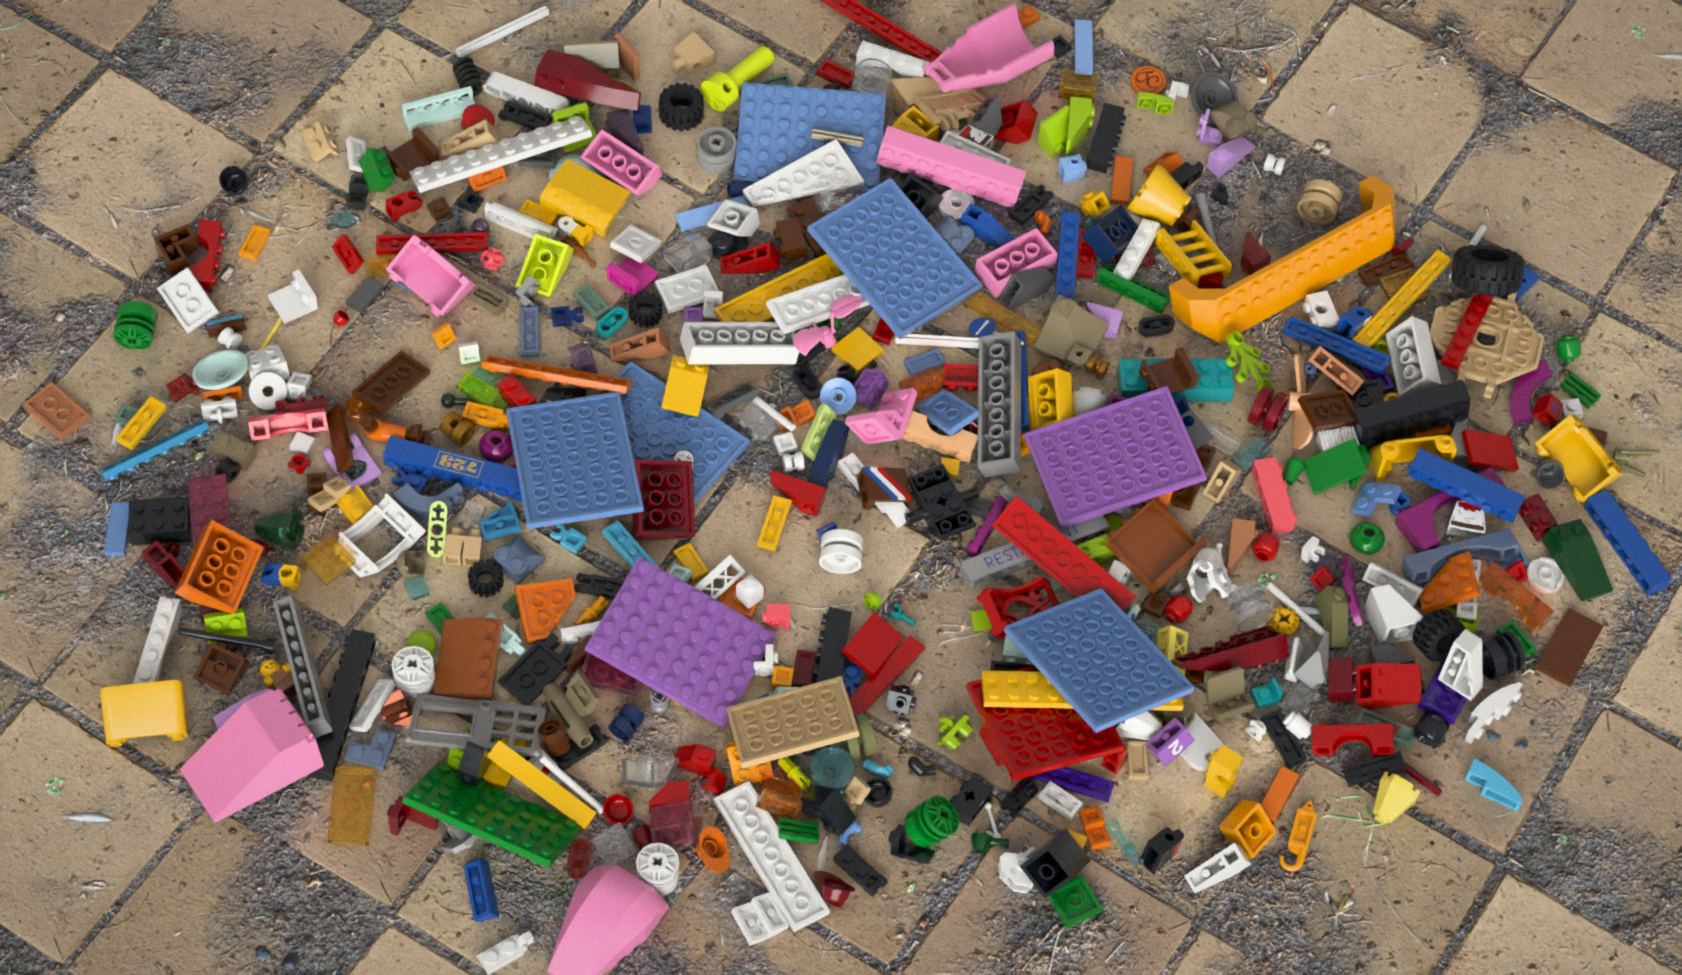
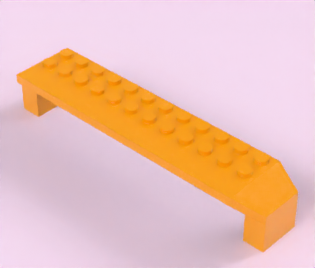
[1169,175,1396,344]

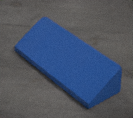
[464,858,499,922]

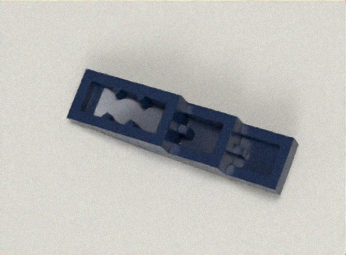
[808,419,850,490]

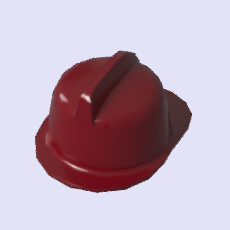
[813,871,856,907]

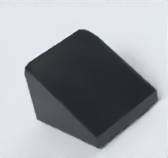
[456,188,484,213]

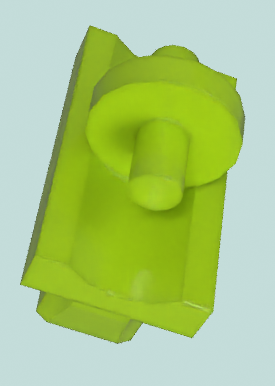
[937,714,974,751]

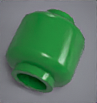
[1556,335,1581,362]

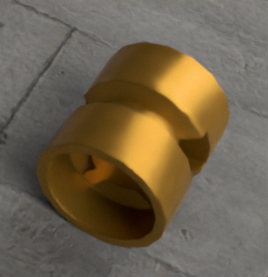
[439,411,476,446]

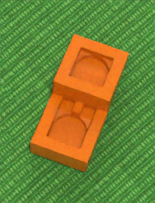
[775,400,816,431]
[1079,806,1111,851]

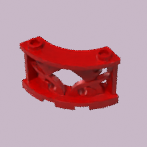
[976,576,1060,639]

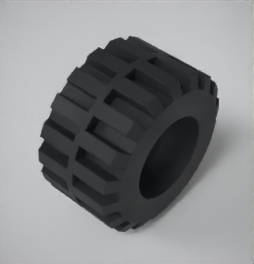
[659,83,704,132]
[1412,609,1466,662]

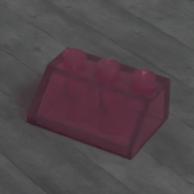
[582,652,643,697]

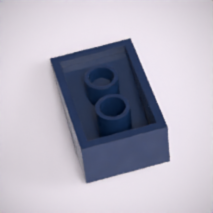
[1082,205,1138,263]

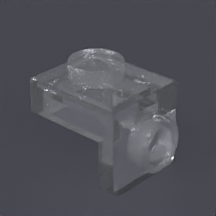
[1155,252,1178,276]
[457,500,487,530]

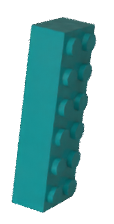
[1117,358,1234,402]

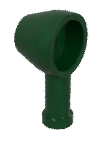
[971,833,1009,853]

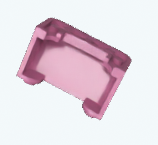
[386,235,476,318]

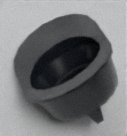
[705,230,748,259]

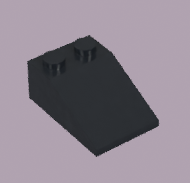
[899,173,943,219]

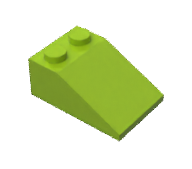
[1064,97,1095,157]

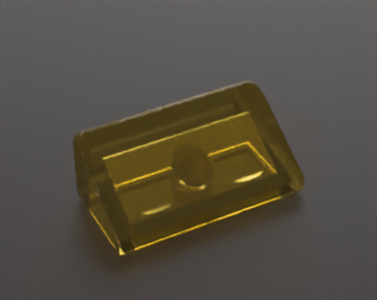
[365,254,398,278]

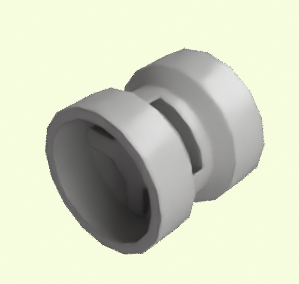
[650,689,669,714]

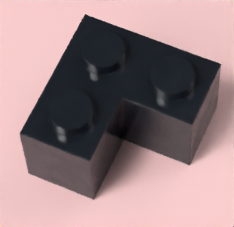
[797,785,857,835]

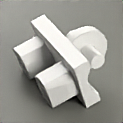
[201,396,238,424]

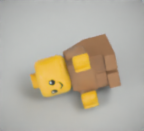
[260,659,297,699]

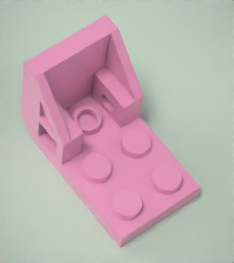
[845,388,918,445]

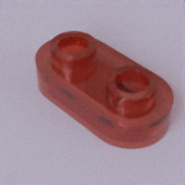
[567,838,591,879]

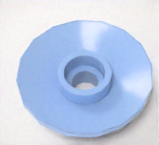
[820,378,857,415]

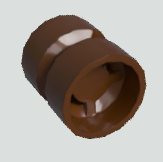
[537,718,571,757]

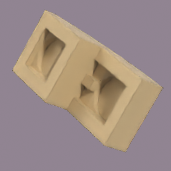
[308,476,351,512]

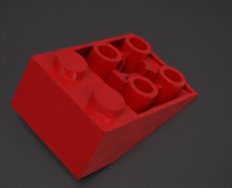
[1356,663,1421,710]

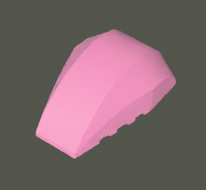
[548,865,669,975]

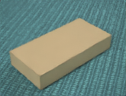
[1126,741,1149,780]

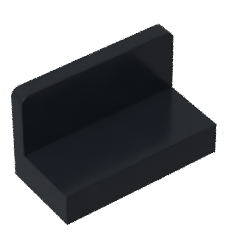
[1170,161,1204,190]

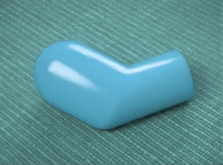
[863,759,894,779]

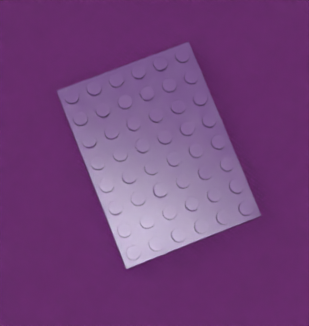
[1024,386,1207,529]
[584,556,776,728]

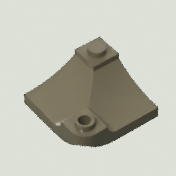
[1034,294,1109,367]

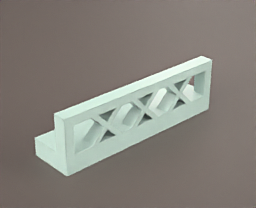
[402,86,475,131]

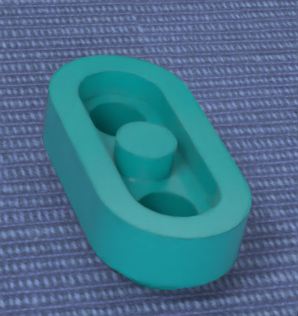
[596,307,628,338]

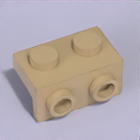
[302,120,339,162]

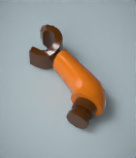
[360,414,431,445]

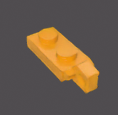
[462,401,509,430]

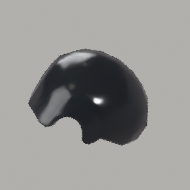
[219,166,249,196]
[864,778,893,808]

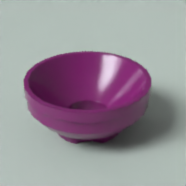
[479,430,513,463]

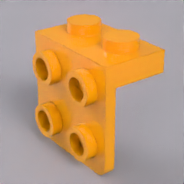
[723,740,773,786]

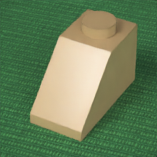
[1202,459,1243,503]

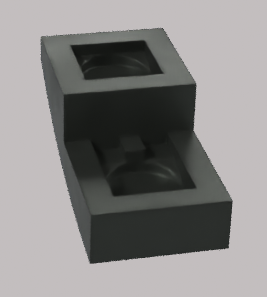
[346,175,369,210]

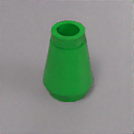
[1283,456,1305,485]

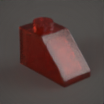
[1240,232,1271,275]

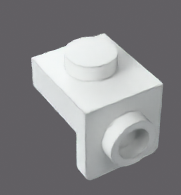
[1165,81,1190,103]
[703,290,723,319]
[753,644,779,676]

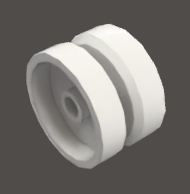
[819,529,863,574]

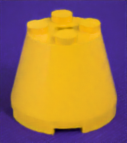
[1127,163,1192,227]

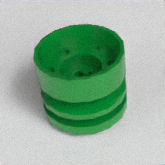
[113,301,158,350]
[904,795,959,848]

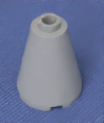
[1072,387,1110,417]

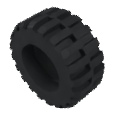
[1451,244,1525,296]

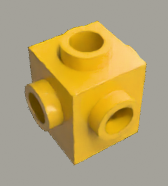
[1078,190,1111,217]

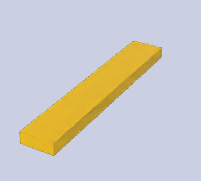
[487,740,597,830]

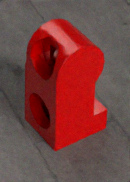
[385,190,423,223]
[1101,746,1128,775]

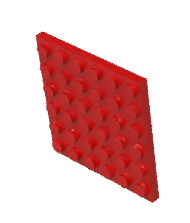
[966,665,1124,781]

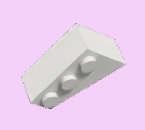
[1438,629,1483,701]

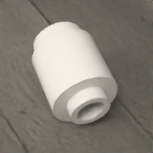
[1282,710,1312,739]

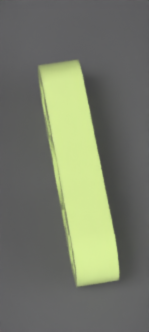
[427,501,447,558]

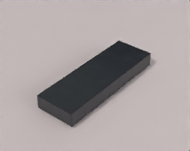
[1260,710,1307,769]
[1342,751,1406,787]

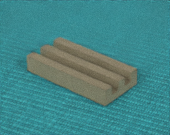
[467,282,509,316]

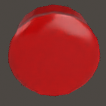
[461,104,495,130]

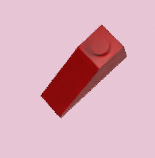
[720,242,780,274]
[770,470,826,516]

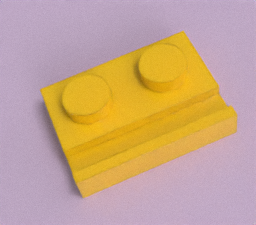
[335,485,374,526]

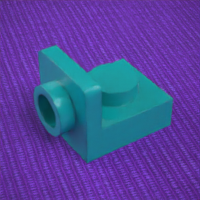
[1250,677,1283,709]

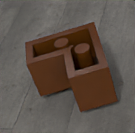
[154,224,198,277]

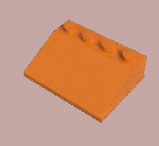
[174,520,264,614]

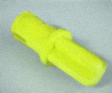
[778,757,811,790]

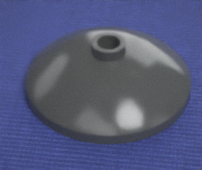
[1191,72,1238,124]

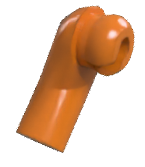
[1034,210,1051,237]

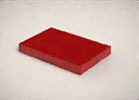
[1461,429,1519,472]
[841,612,904,677]

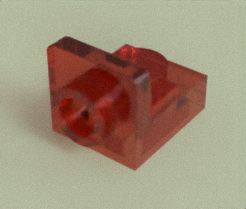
[166,373,200,402]

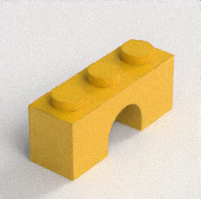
[1204,744,1243,799]

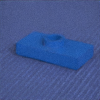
[1515,266,1540,302]

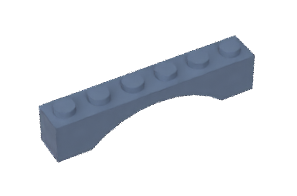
[1402,528,1519,585]

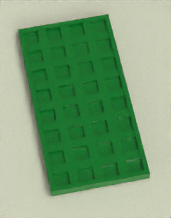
[402,762,582,868]

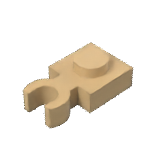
[843,776,871,812]

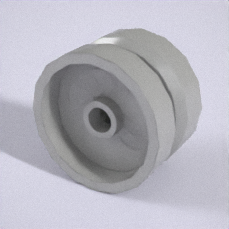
[696,126,737,173]

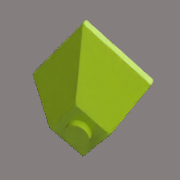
[1037,105,1069,158]

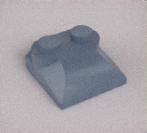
[935,215,976,257]
[490,536,545,585]

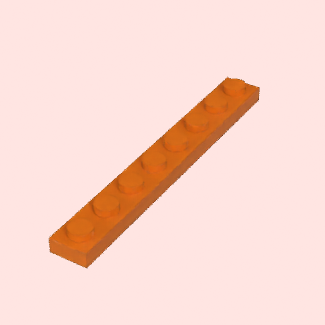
[481,355,632,394]

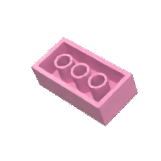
[975,228,1058,298]

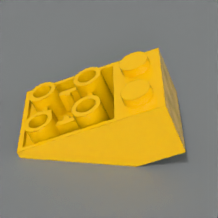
[883,105,939,141]

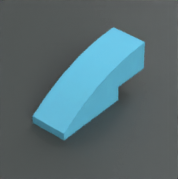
[1465,758,1523,811]

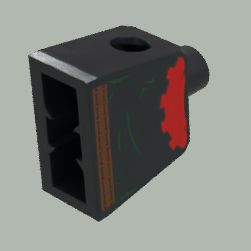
[1139,827,1184,875]

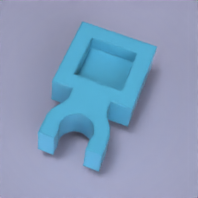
[550,524,587,554]

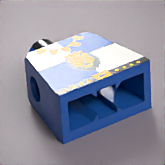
[1335,305,1373,340]

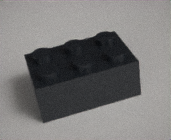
[128,497,191,545]

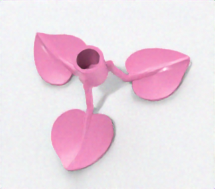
[793,295,865,356]

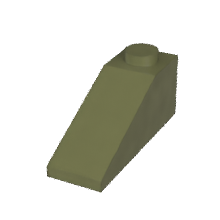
[1315,586,1348,649]

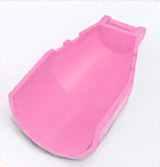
[923,3,1054,93]

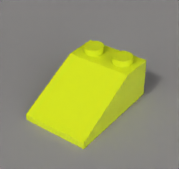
[516,234,574,298]

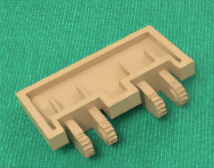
[914,88,985,132]

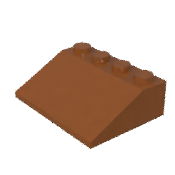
[433,617,504,701]

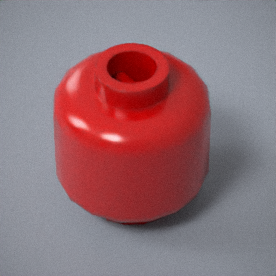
[1252,533,1280,562]
[1164,594,1193,624]

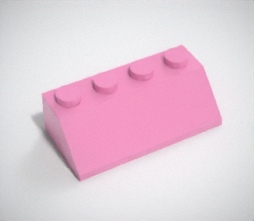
[580,129,663,196]

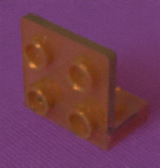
[899,366,945,401]
[756,774,803,820]

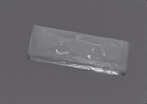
[813,186,865,213]

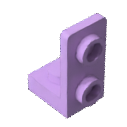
[1197,109,1223,148]

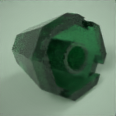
[254,508,305,550]

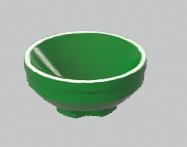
[1349,522,1385,555]

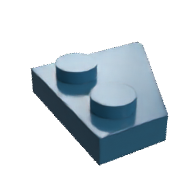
[478,500,522,541]

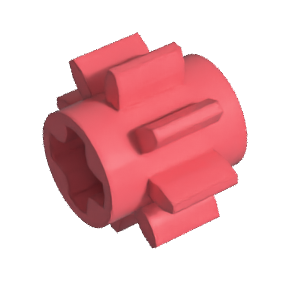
[481,247,504,271]

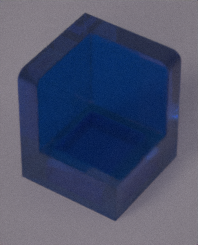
[633,105,652,134]

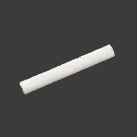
[753,396,796,431]

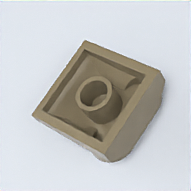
[1209,99,1257,141]

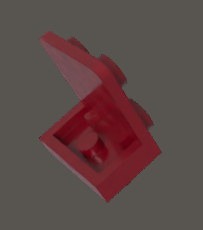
[387,795,438,836]

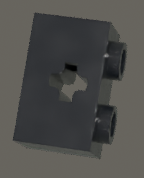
[950,776,993,827]

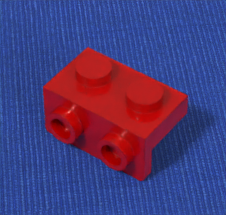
[942,364,979,392]

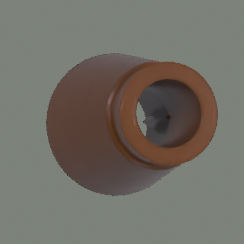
[1177,207,1199,232]

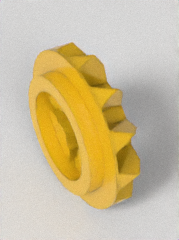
[1268,606,1299,635]

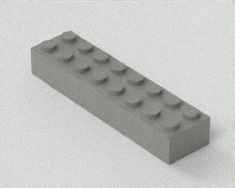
[978,331,1021,477]

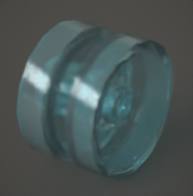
[810,746,855,797]

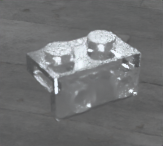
[735,400,781,442]

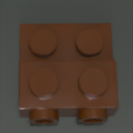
[193,642,250,696]

